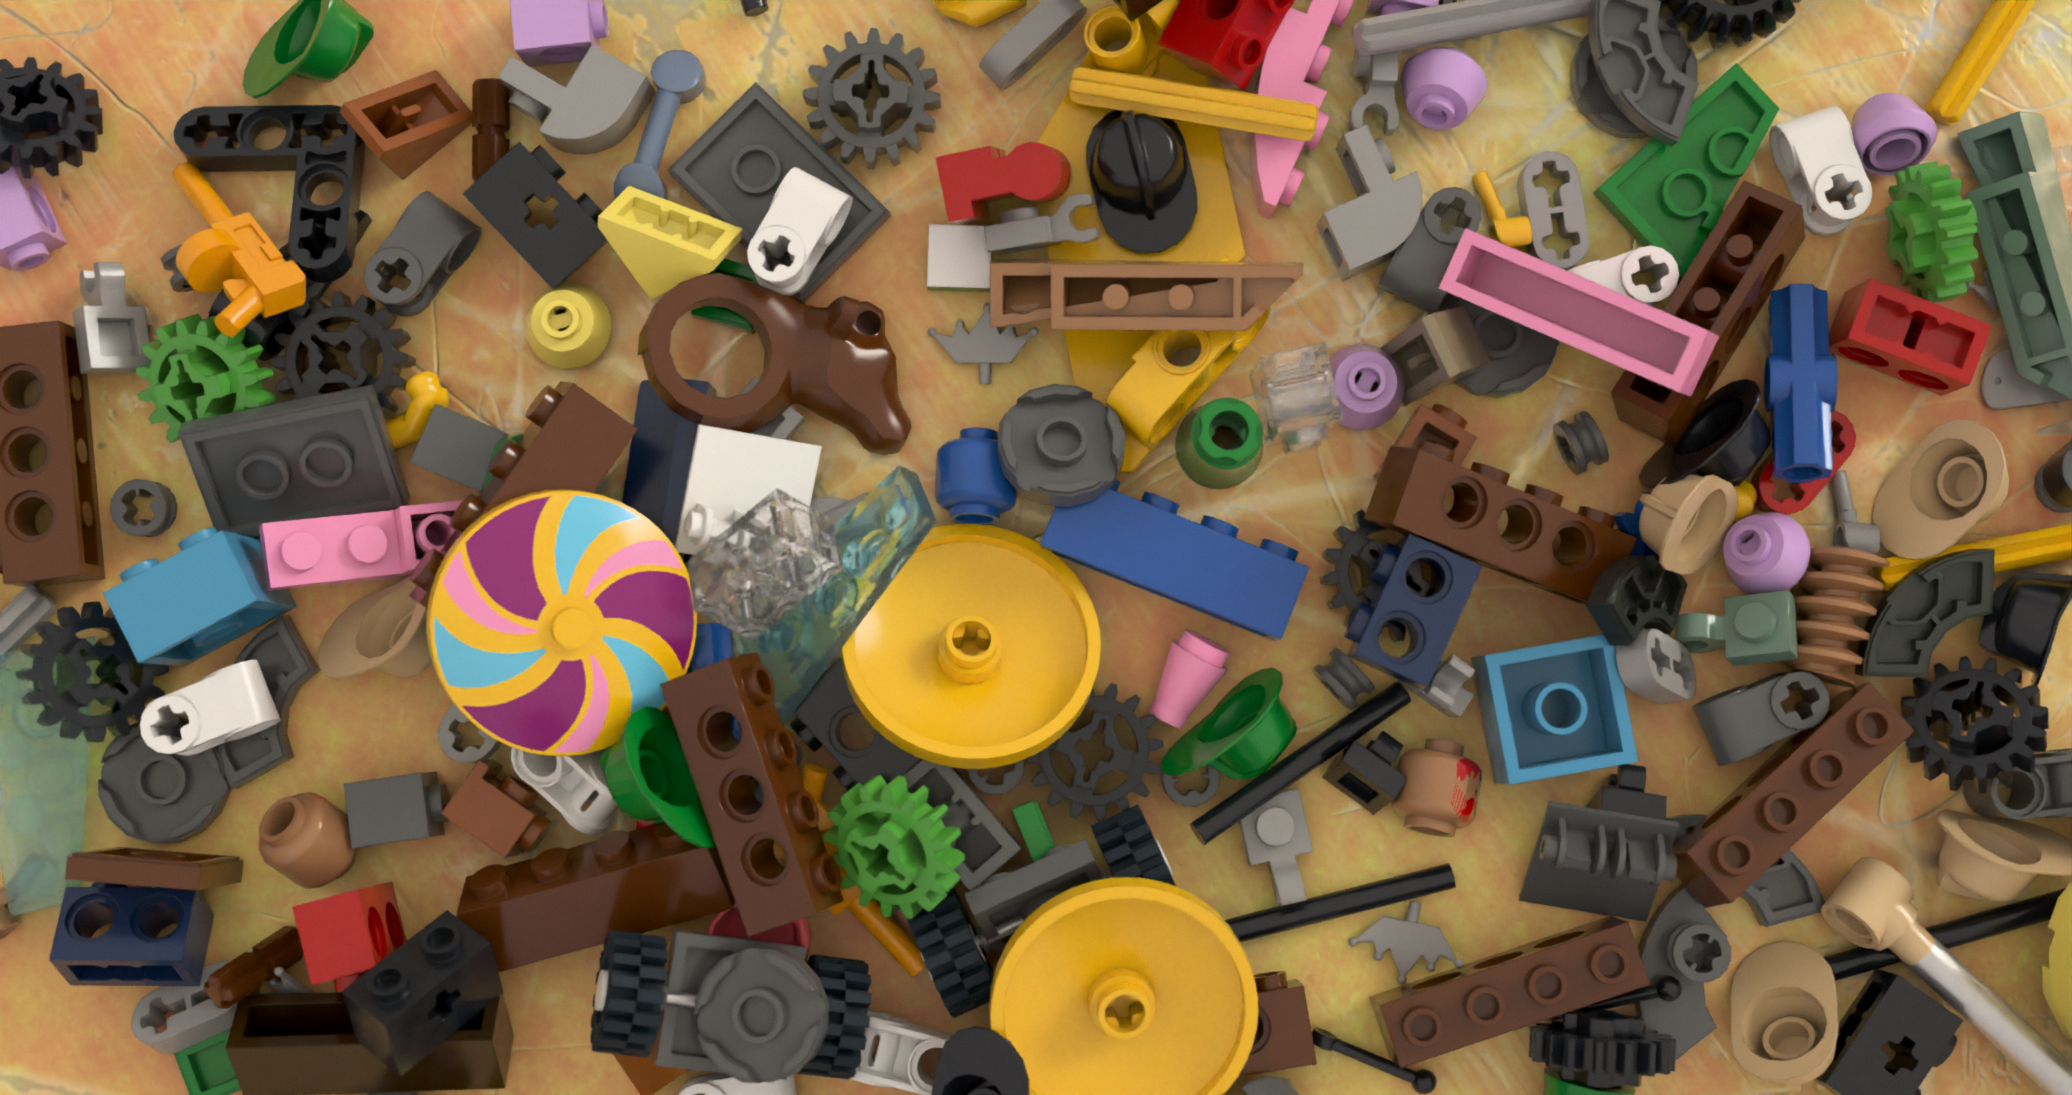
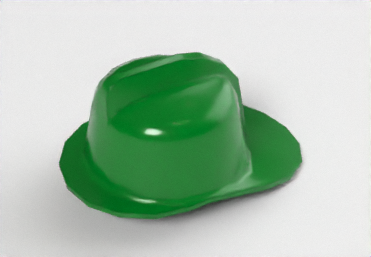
[243,0,374,98]
[1160,667,1297,779]
[599,706,716,848]

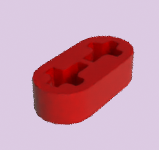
[1751,410,1856,515]

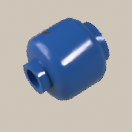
[935,427,1017,525]

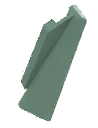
[1957,111,2072,399]

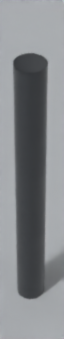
[1190,681,1411,845]
[1225,863,1456,942]
[1823,888,2066,981]

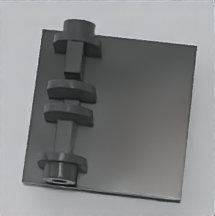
[1519,801,1680,922]

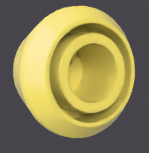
[525,283,612,369]

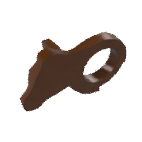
[638,273,911,455]

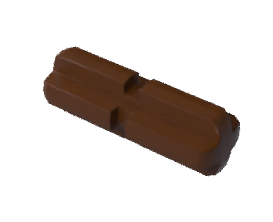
[472,78,510,182]
[204,926,304,1009]

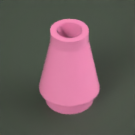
[1148,629,1230,729]

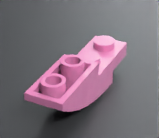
[1250,0,1354,219]
[259,500,463,591]

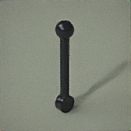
[1548,976,1682,1021]
[1312,1027,1437,1095]

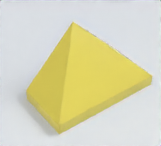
[597,186,743,300]

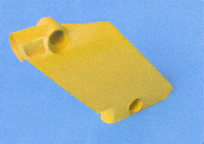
[1036,0,1271,474]

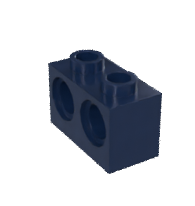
[1344,533,1482,688]
[49,882,214,986]

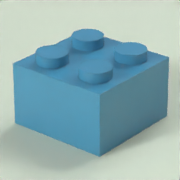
[103,527,297,667]
[1471,634,1638,785]

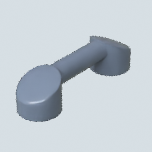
[614,50,706,200]

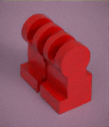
[935,142,1072,223]

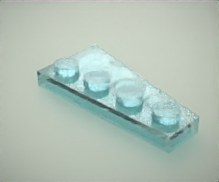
[731,466,937,726]
[0,636,96,916]

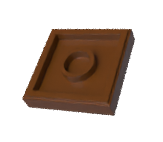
[65,847,243,890]

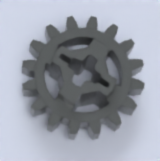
[803,28,941,170]

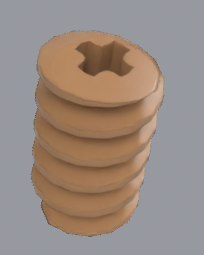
[1782,546,1890,688]

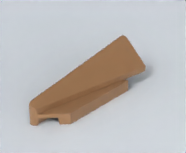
[990,259,1303,331]

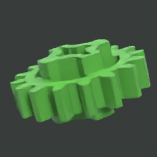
[1885,161,1978,303]
[136,314,276,443]
[824,775,965,919]

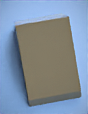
[1380,306,1492,406]

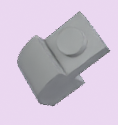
[498,45,656,154]
[1316,124,1422,281]

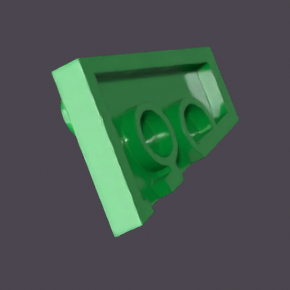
[1593,63,1780,284]

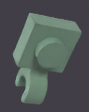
[1676,590,1798,666]

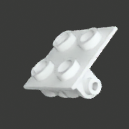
[674,424,822,571]

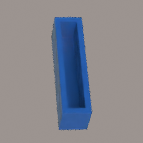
[1040,479,1309,642]

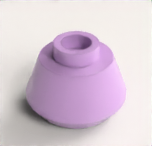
[1401,47,1487,130]
[1851,93,1937,175]
[1318,344,1405,430]
[1723,512,1810,594]

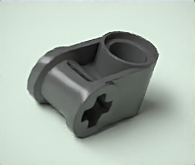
[1377,187,1481,314]
[364,191,482,317]
[1693,671,1830,766]
[1963,748,2072,820]

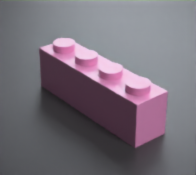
[1439,228,1719,396]

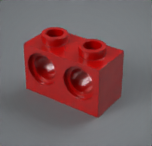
[1829,278,1992,396]
[292,881,407,992]

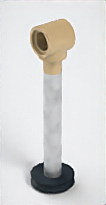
[1821,857,2072,1095]

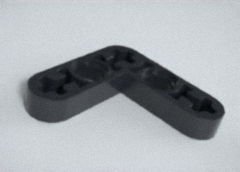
[174,105,365,283]

